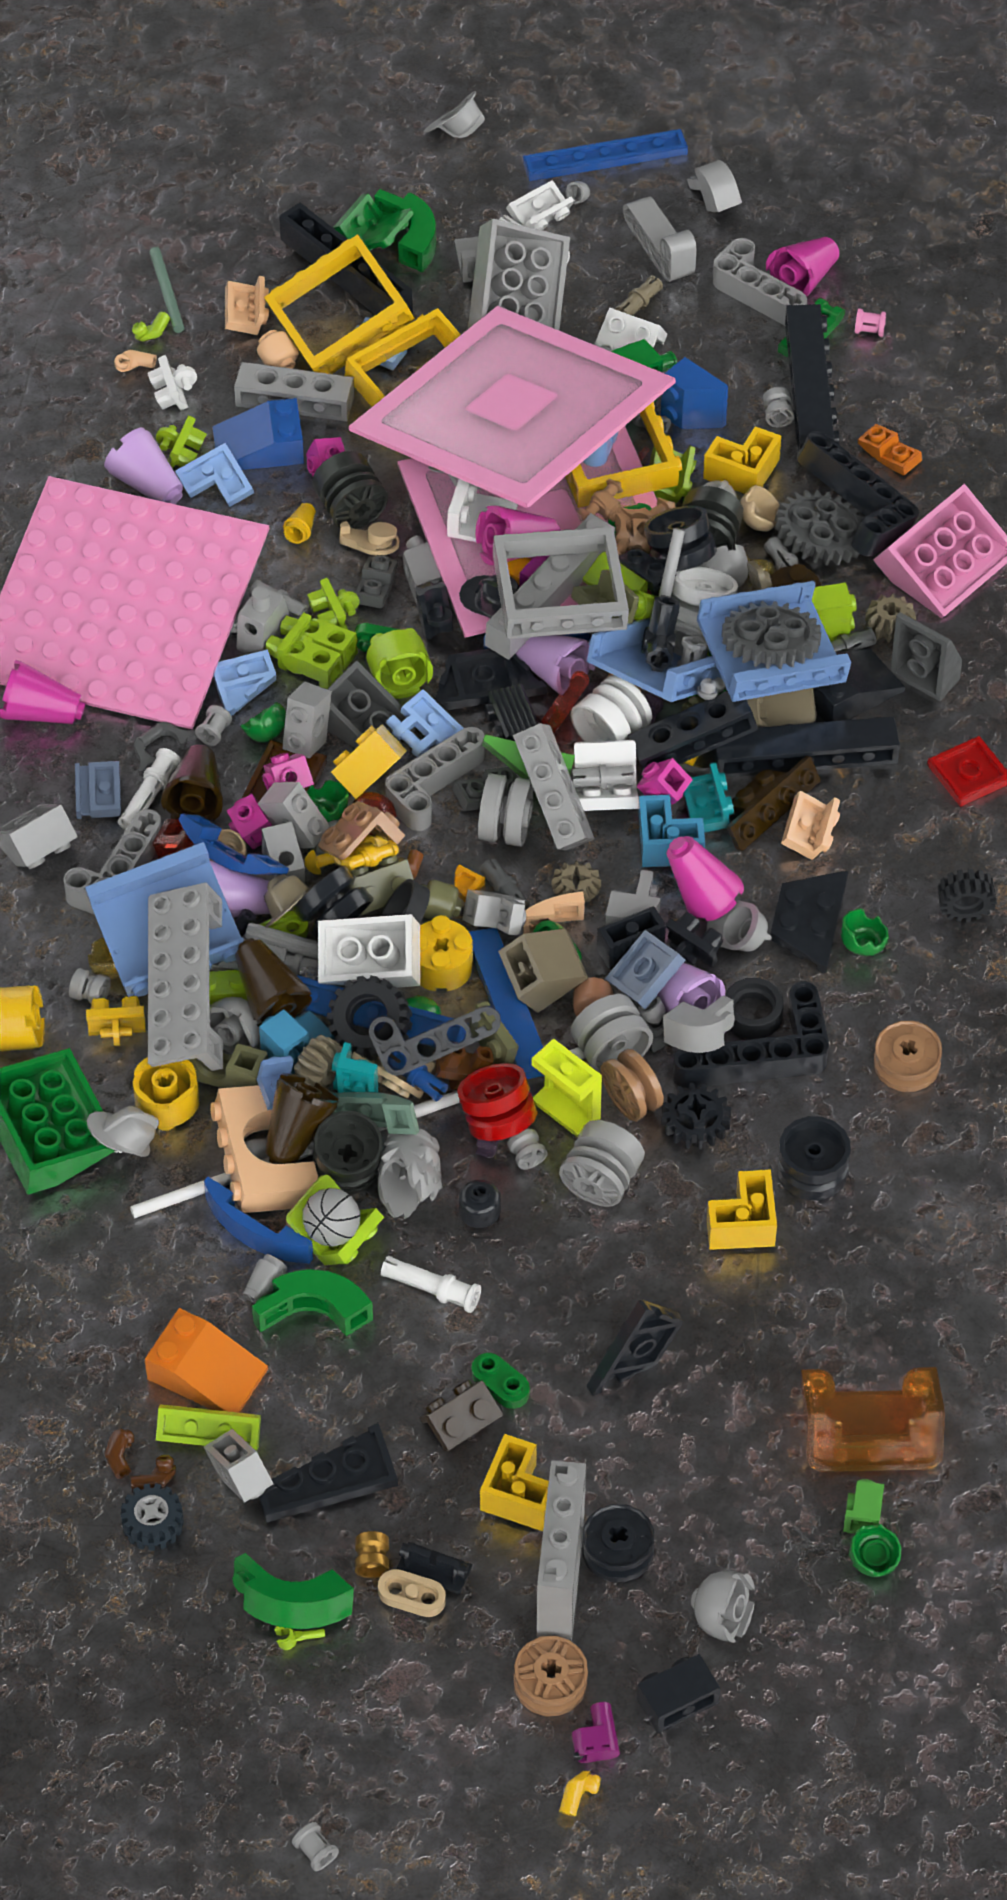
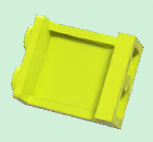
[532,1039,602,1137]

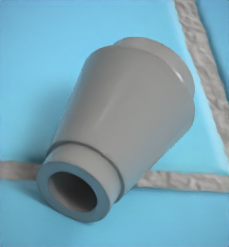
[243,1254,287,1304]

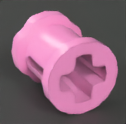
[855,308,886,337]

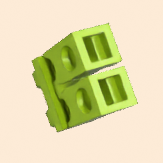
[266,612,358,689]

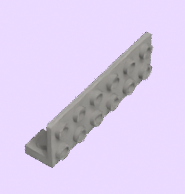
[148,882,223,1071]

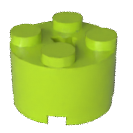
[366,628,433,699]

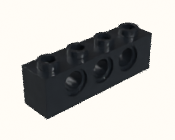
[628,691,759,770]

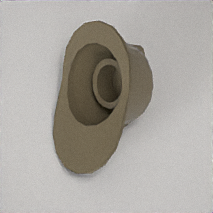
[264,875,311,928]

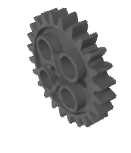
[774,490,864,565]
[722,601,821,669]

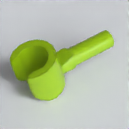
[275,1626,325,1650]

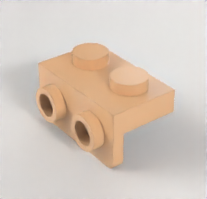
[225,276,269,335]
[781,791,840,860]

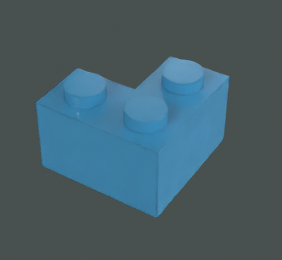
[638,795,705,867]
[259,1009,335,1075]

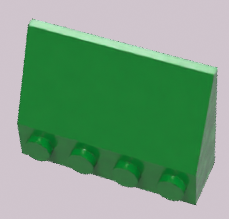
[0,1048,116,1195]

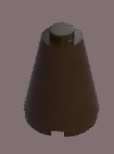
[161,745,223,824]
[235,938,312,1027]
[265,1073,339,1164]

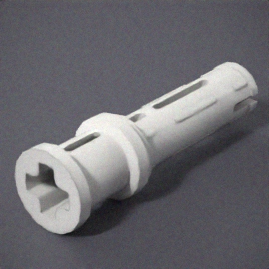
[118,748,181,830]
[381,1256,481,1313]

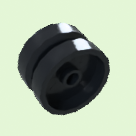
[643,506,717,572]
[293,865,374,939]
[777,1116,851,1201]

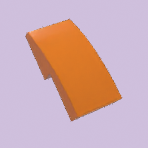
[857,424,922,476]

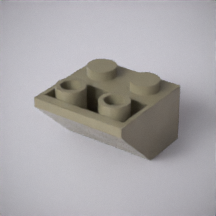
[498,929,588,1013]

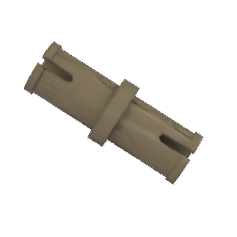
[615,275,663,316]

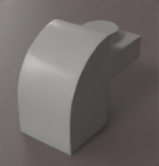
[687,160,742,212]
[605,870,661,925]
[462,889,526,936]
[663,995,735,1053]

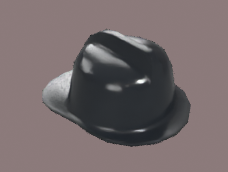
[459,574,520,618]

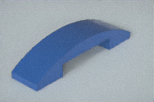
[179,814,289,875]
[204,1177,314,1264]

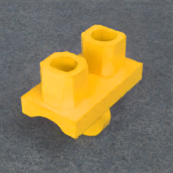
[86,996,146,1046]

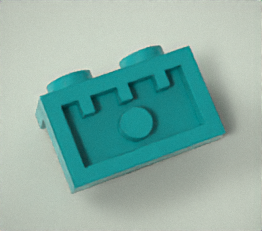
[332,1042,379,1093]

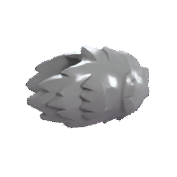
[378,1128,443,1219]

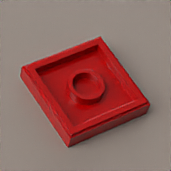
[927,736,1007,807]

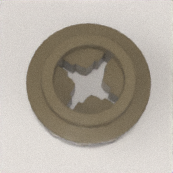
[551,860,601,903]

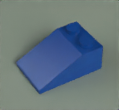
[212,398,304,470]

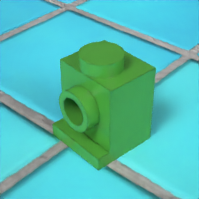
[843,1479,884,1534]

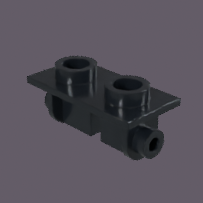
[619,548,676,596]
[396,1542,473,1595]

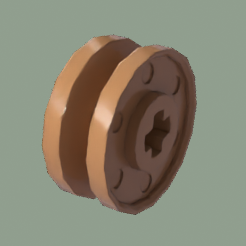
[874,1021,942,1092]
[600,1048,664,1122]
[513,1636,588,1717]

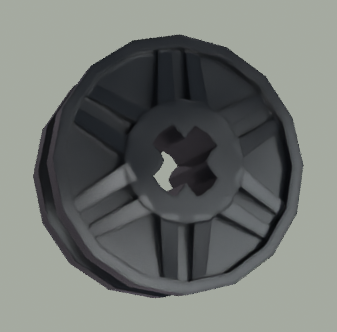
[582,1504,654,1582]

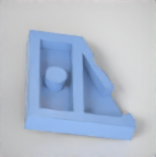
[213,649,276,716]

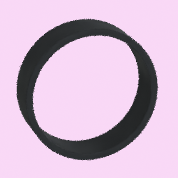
[380,879,430,924]

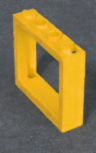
[264,234,415,374]
[344,308,461,407]
[565,401,682,508]

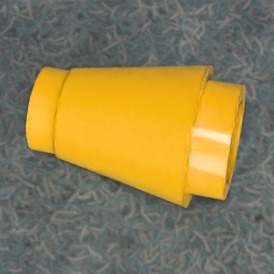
[283,503,316,544]

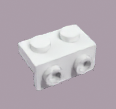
[506,180,574,230]

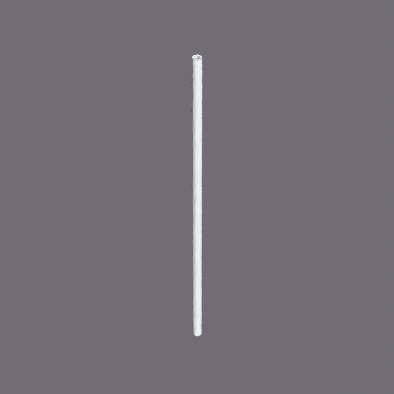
[130,1047,585,1219]

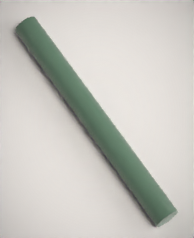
[149,247,184,333]

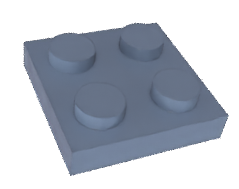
[605,930,685,1009]

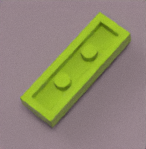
[156,1404,261,1451]

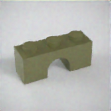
[189,1043,268,1088]

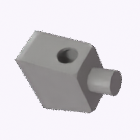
[403,536,443,604]
[236,586,289,654]
[262,822,305,884]

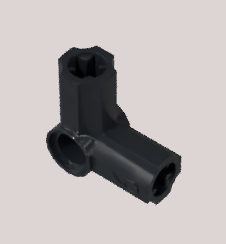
[641,595,680,672]

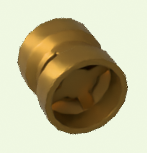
[355,1531,389,1578]

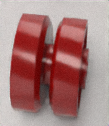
[457,1063,538,1141]

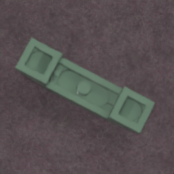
[332,1092,419,1135]

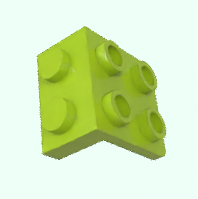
[286,1175,384,1266]

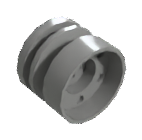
[559,1120,645,1207]

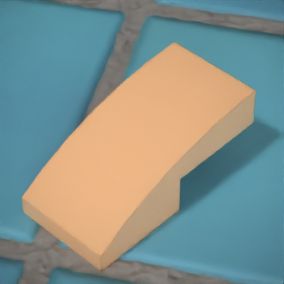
[523,891,585,934]

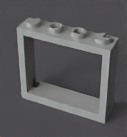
[493,527,629,639]
[537,1460,586,1642]

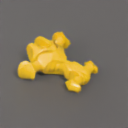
[305,834,399,874]

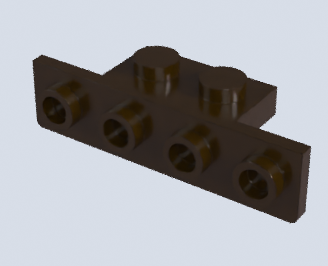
[727,755,820,851]

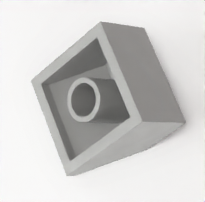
[0,804,78,869]

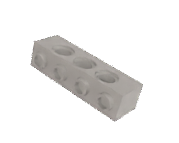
[234,362,354,422]
[513,723,595,851]

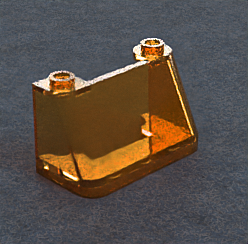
[801,1367,945,1472]

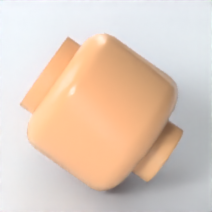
[257,330,299,369]

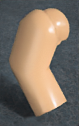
[114,349,157,372]

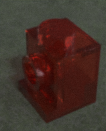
[153,819,194,859]

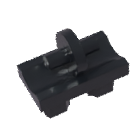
[415,582,453,640]
[666,912,723,968]

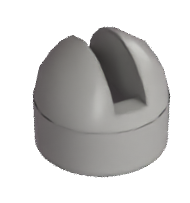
[565,181,590,204]
[638,996,666,1024]

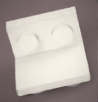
[594,308,667,351]
[447,479,518,542]
[574,740,639,811]

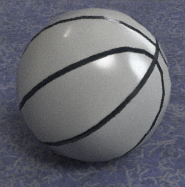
[302,1188,361,1247]

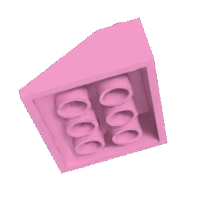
[873,484,1007,618]

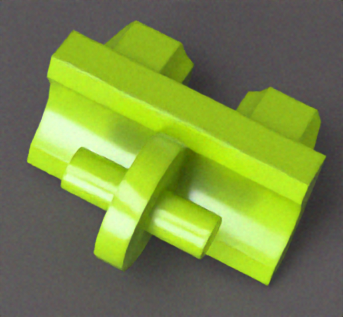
[155,415,207,469]
[307,577,360,629]

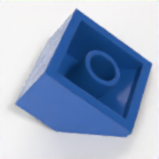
[660,357,728,429]

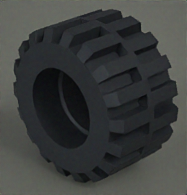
[327,975,413,1061]

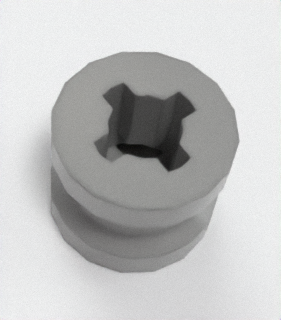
[507,1128,547,1169]

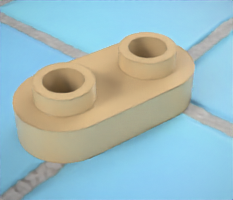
[378,1569,446,1617]

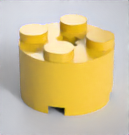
[420,915,473,991]
[0,985,45,1051]
[133,1057,200,1131]

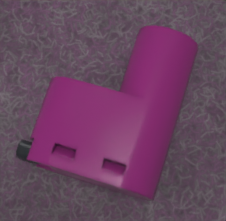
[571,1702,620,1763]

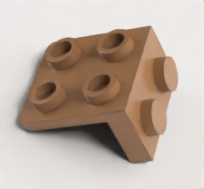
[318,801,405,860]

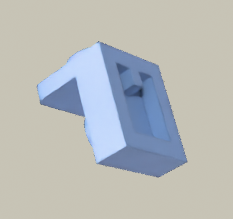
[257,1056,294,1110]

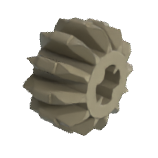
[865,593,916,644]
[294,1035,343,1088]

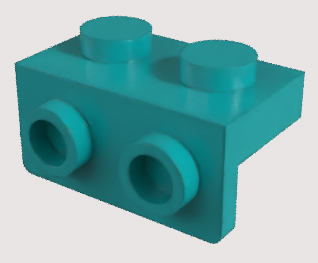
[683,763,734,833]

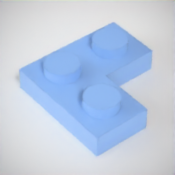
[175,443,254,507]

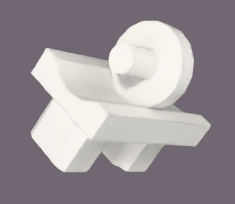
[148,355,197,411]

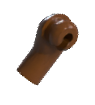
[104,1428,134,1479]
[131,1455,176,1493]

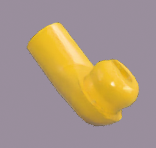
[559,1771,601,1817]

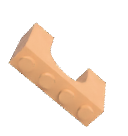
[210,1085,318,1213]

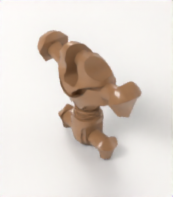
[577,478,676,556]

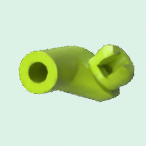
[132,312,170,342]

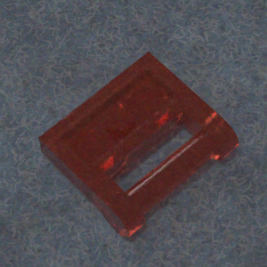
[540,671,589,734]

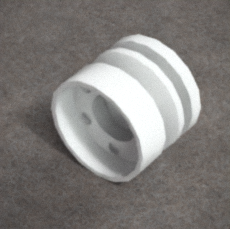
[570,675,652,742]

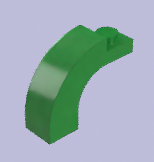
[374,189,436,273]
[252,1269,373,1336]
[232,1553,354,1629]

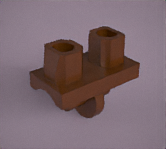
[432,1041,494,1090]

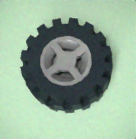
[121,1483,184,1551]

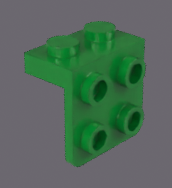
[333,193,414,251]

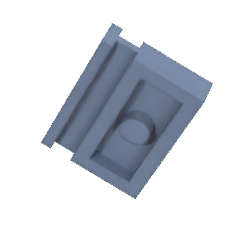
[75,761,121,819]

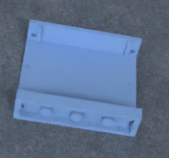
[697,581,851,702]
[587,618,722,702]
[85,842,244,997]

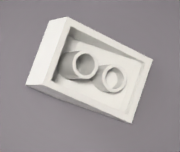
[318,914,420,988]

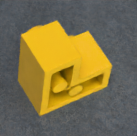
[703,426,782,494]
[331,724,407,799]
[707,1170,777,1250]
[480,1434,549,1531]

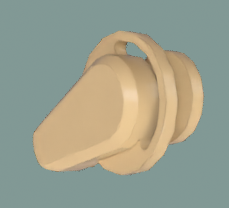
[339,521,400,556]

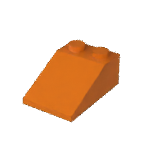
[145,1308,268,1413]

